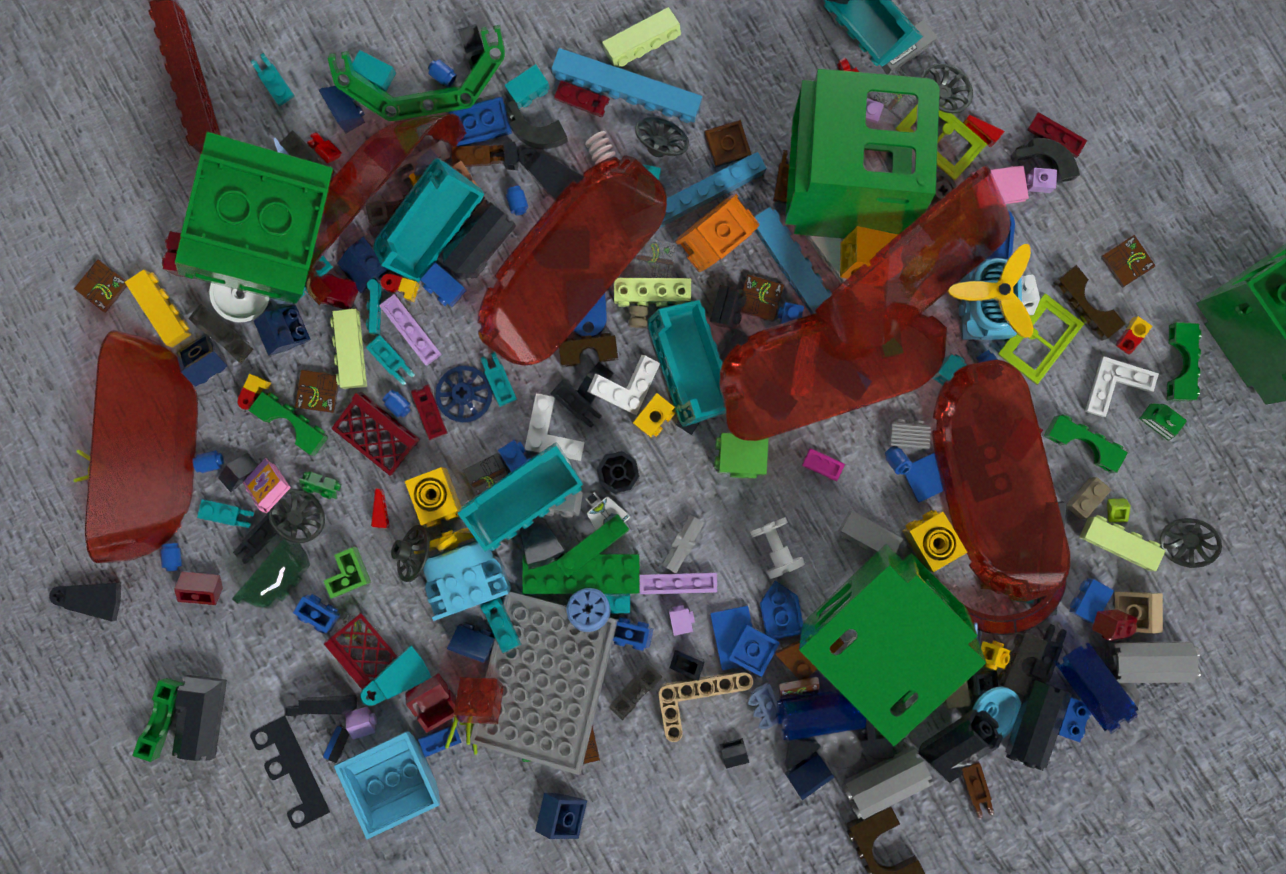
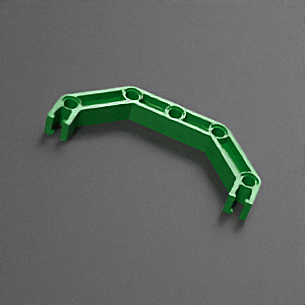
[327,25,505,121]

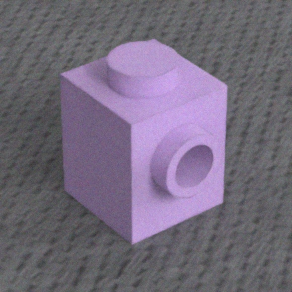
[1026,168,1057,193]
[669,605,695,636]
[345,706,377,740]

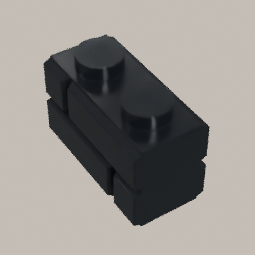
[710,285,747,330]

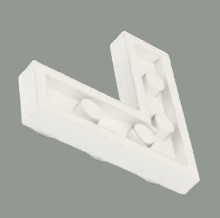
[587,355,660,415]
[1085,356,1159,417]
[525,393,585,461]

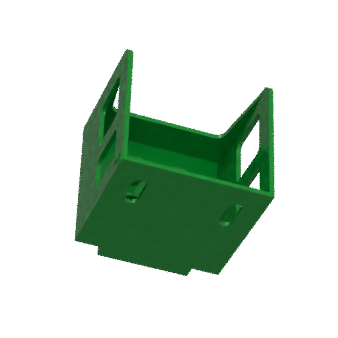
[785,69,940,244]
[175,132,333,304]
[1196,243,1286,405]
[799,544,987,746]

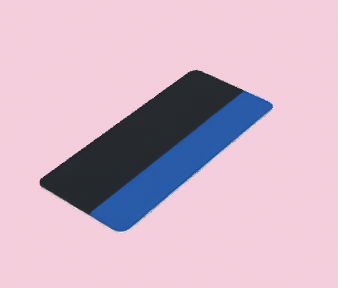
[323,726,350,763]

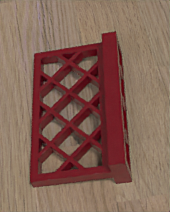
[331,392,421,476]
[324,613,398,701]

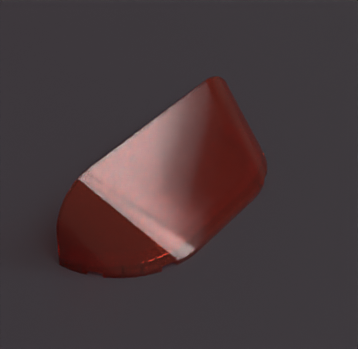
[304,114,467,306]
[477,155,667,365]
[815,165,1010,349]
[720,300,947,441]
[85,330,198,563]
[932,360,1070,602]

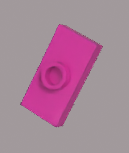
[802,448,845,482]

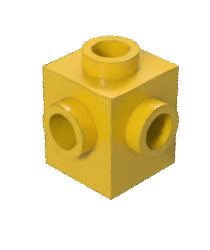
[981,641,1011,670]

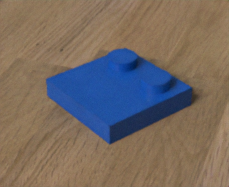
[727,624,780,677]

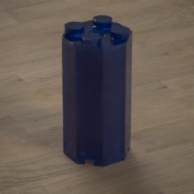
[1056,642,1139,734]
[776,690,866,741]

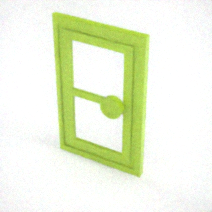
[895,104,987,181]
[997,293,1084,385]

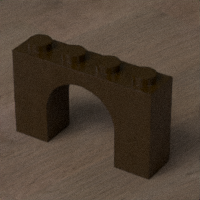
[846,806,925,874]

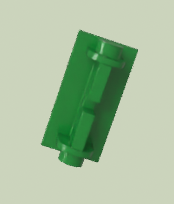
[299,471,342,499]

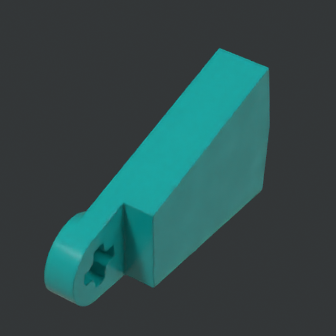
[360,646,432,706]

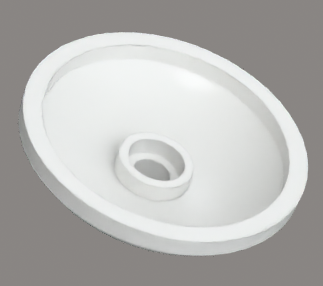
[209,277,269,322]

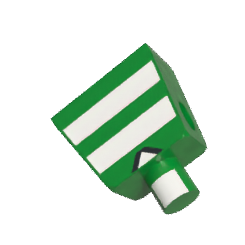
[1139,404,1187,441]

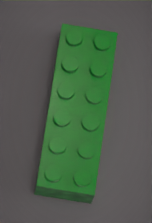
[523,554,640,594]

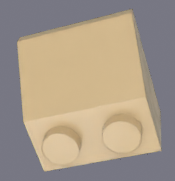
[1115,592,1163,633]

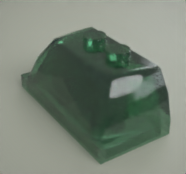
[232,539,310,609]

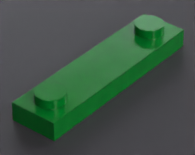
[556,514,630,578]

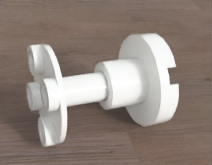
[750,517,805,579]

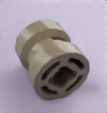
[628,306,648,328]

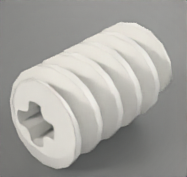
[585,131,621,175]

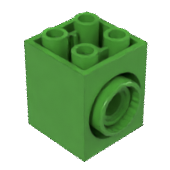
[714,433,769,478]

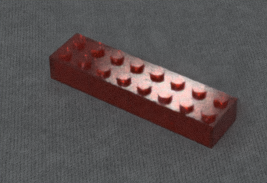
[148,0,221,154]

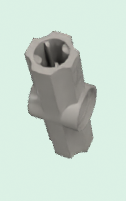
[662,515,704,573]

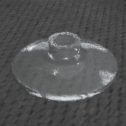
[822,729,862,769]

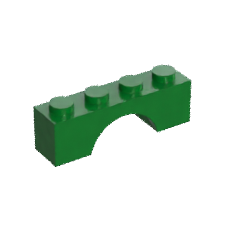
[1167,322,1202,402]
[248,392,328,456]
[1043,414,1128,473]
[132,678,184,762]

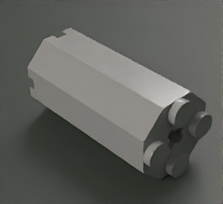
[1105,641,1201,683]
[841,746,934,820]

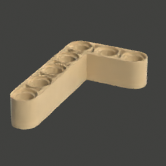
[659,671,753,742]

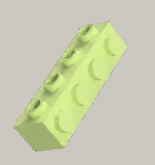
[602,7,681,68]
[614,278,691,307]
[330,309,367,389]
[1079,515,1166,572]

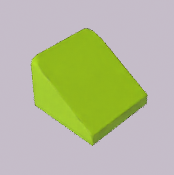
[1107,498,1131,522]

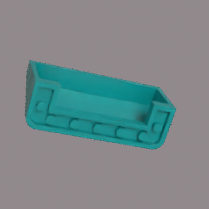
[824,0,923,67]
[373,158,484,283]
[647,300,737,426]
[458,442,584,552]

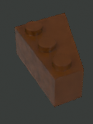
[775,637,844,680]

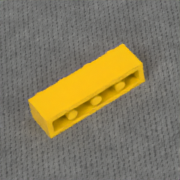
[125,269,191,348]

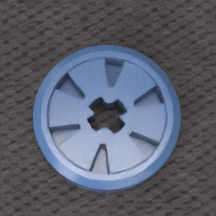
[566,588,610,632]

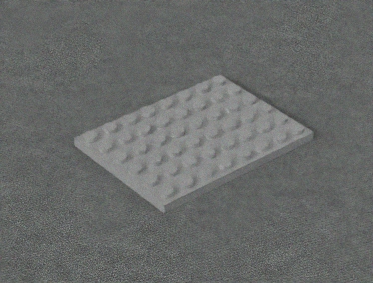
[470,591,618,775]

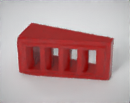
[963,115,1005,147]
[371,488,390,528]

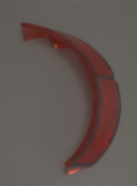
[947,565,1067,635]

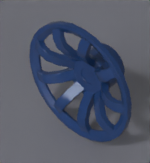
[436,366,493,423]

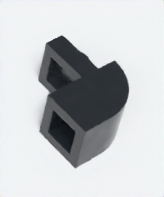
[458,24,484,69]
[858,717,894,759]

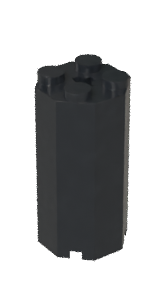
[597,451,640,495]
[1005,678,1072,771]

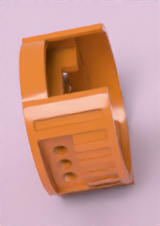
[675,193,760,272]

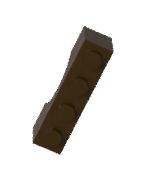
[1053,265,1125,341]

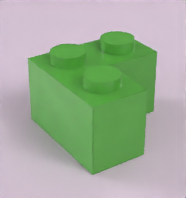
[324,547,371,599]

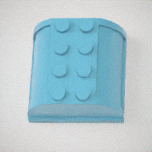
[334,731,440,840]

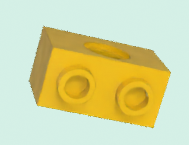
[633,393,675,438]

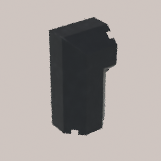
[443,199,516,280]
[172,675,227,761]
[918,710,1003,783]

